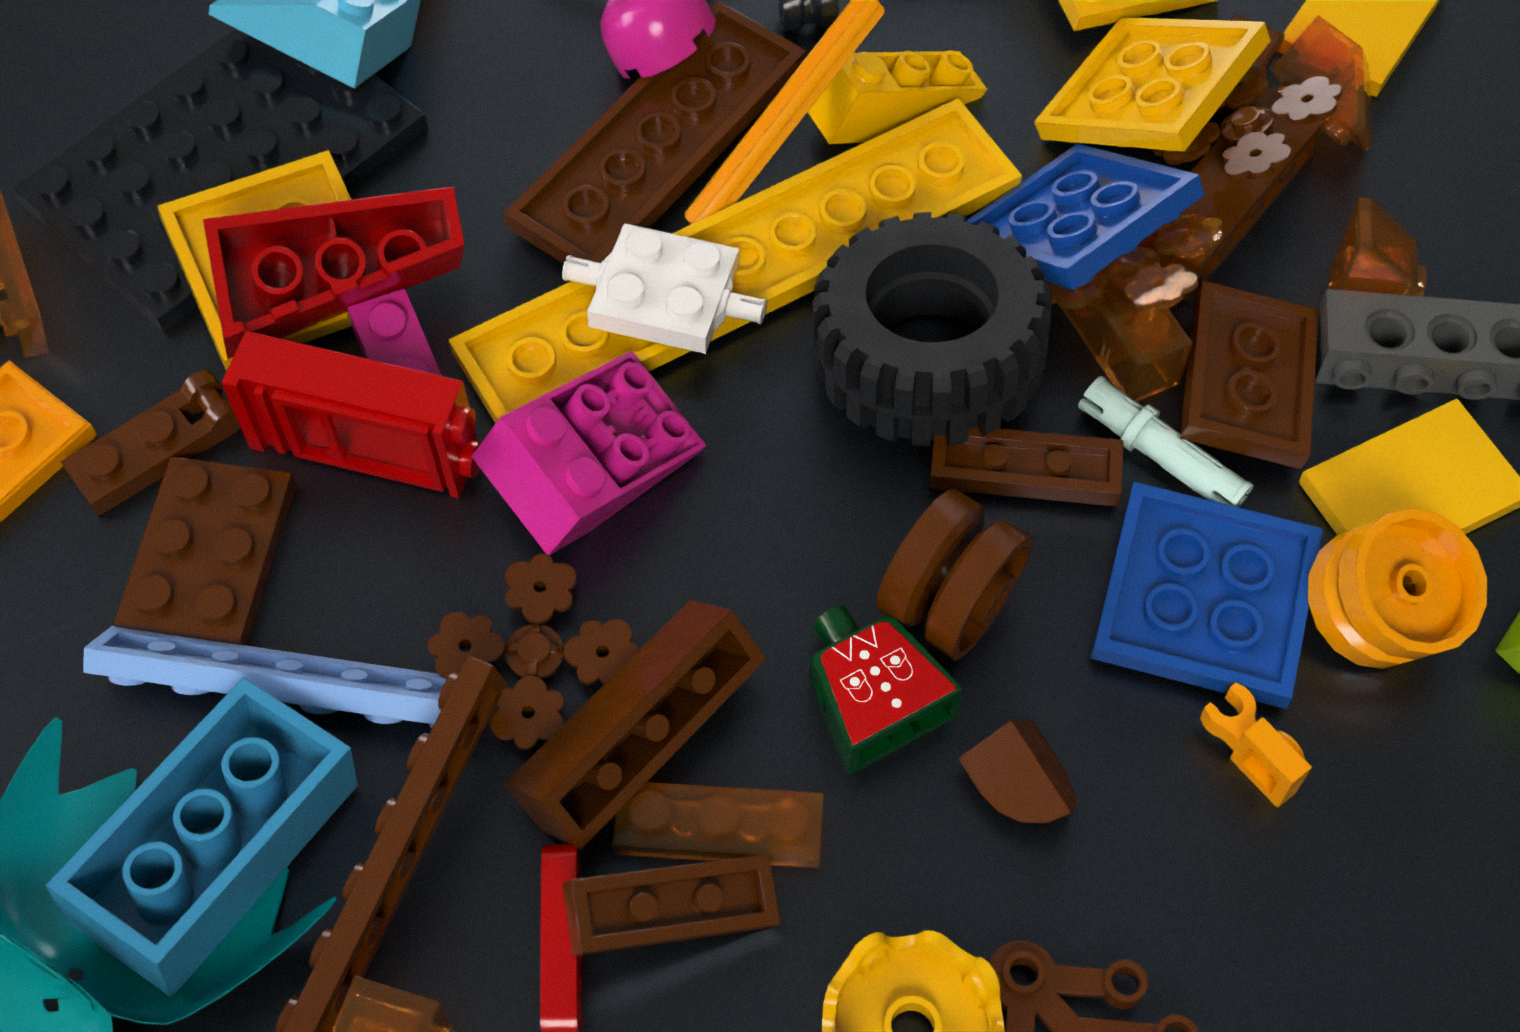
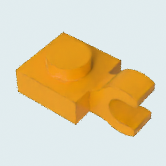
[1200,682,1312,808]

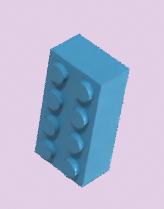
[46,677,358,998]

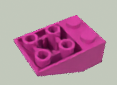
[471,351,707,556]

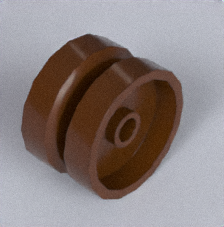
[875,489,1034,661]

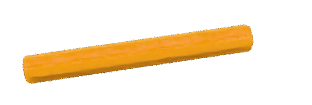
[684,0,885,224]

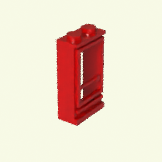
[221,331,482,499]

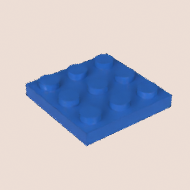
[967,144,1204,290]
[1091,482,1323,709]

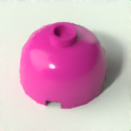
[600,0,716,79]

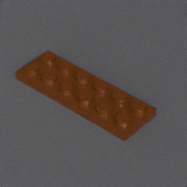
[503,0,806,264]

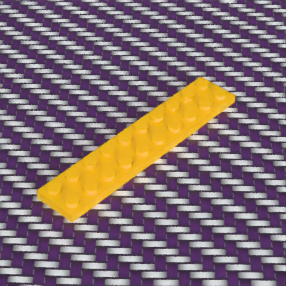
[448,98,1022,424]

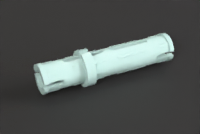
[1078,376,1254,507]

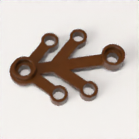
[989,941,1198,1032]

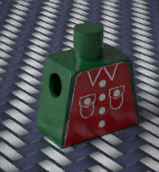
[809,605,962,776]

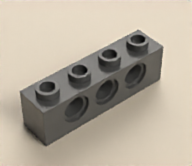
[1315,289,1520,400]

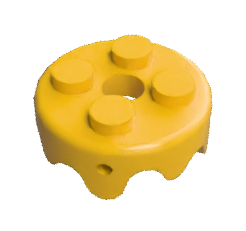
[822,930,1005,1032]

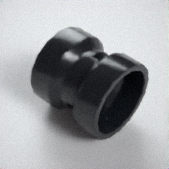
[778,0,839,32]

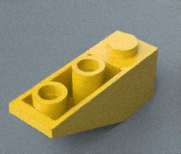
[808,50,987,144]

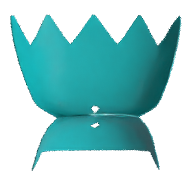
[0,717,337,1032]

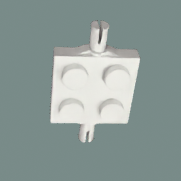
[562,223,767,354]

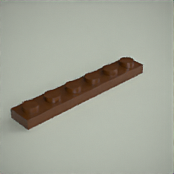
[276,655,507,1032]

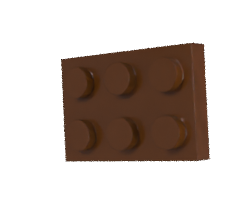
[1180,280,1319,469]
[114,457,297,646]

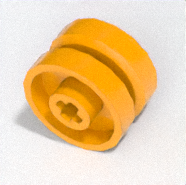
[1308,508,1487,669]

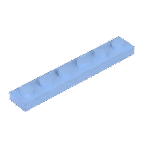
[83,626,447,729]

